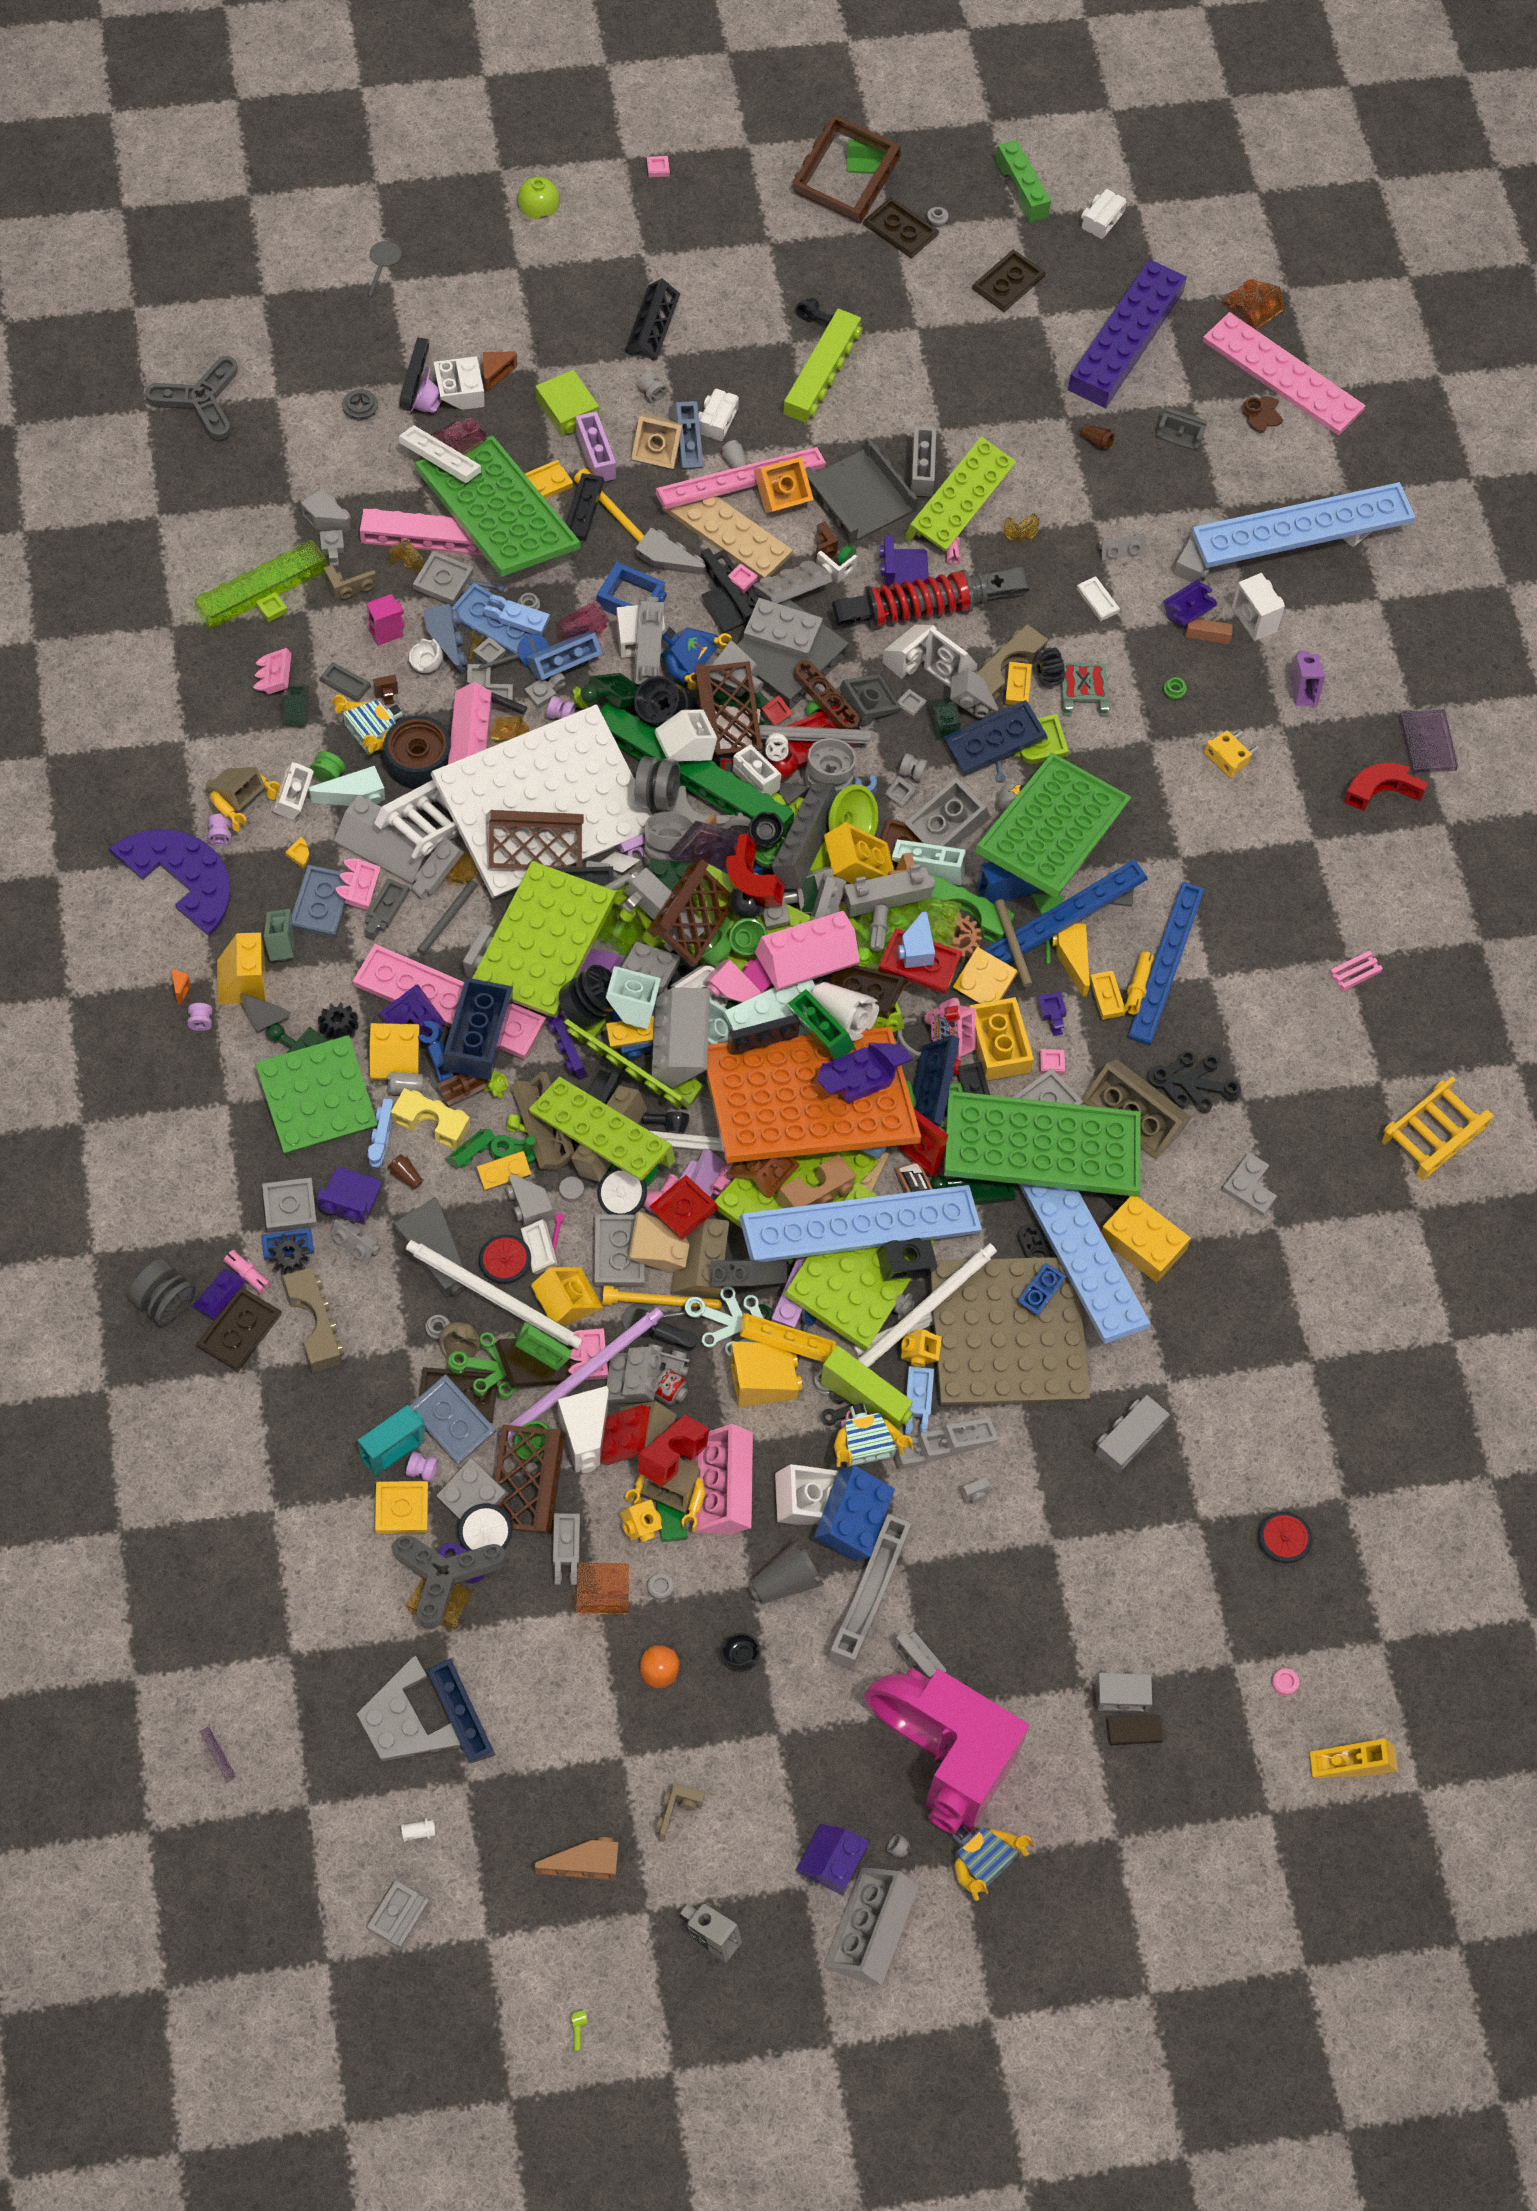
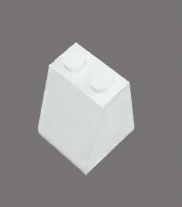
[558,1386,609,1473]

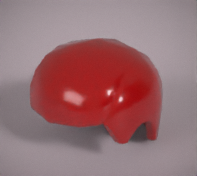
[768,753,798,781]

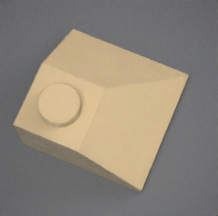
[631,413,683,469]
[628,1212,689,1273]

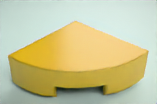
[285,837,309,869]

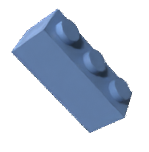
[526,631,603,680]

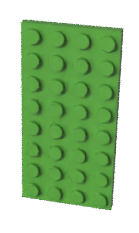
[415,435,581,577]
[975,753,1131,898]
[944,1091,1141,1197]

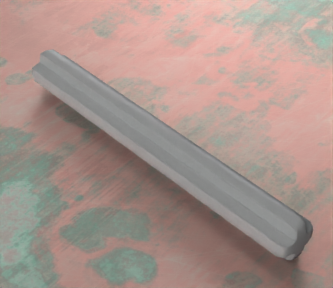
[759,725,872,744]

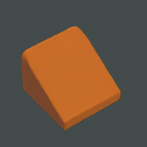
[171,969,191,1005]

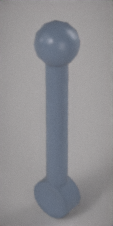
[467,580,505,592]
[996,760,1006,783]

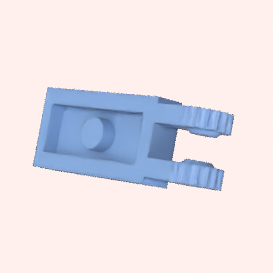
[483,595,550,636]
[368,1098,394,1169]
[905,1366,934,1435]

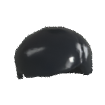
[749,812,784,847]
[729,888,765,919]
[720,1633,761,1672]

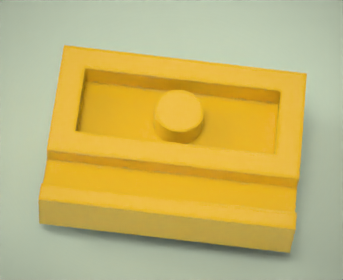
[525,460,573,499]

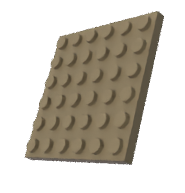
[930,1257,1090,1406]

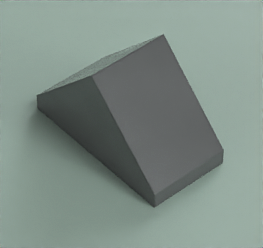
[240,993,291,1031]

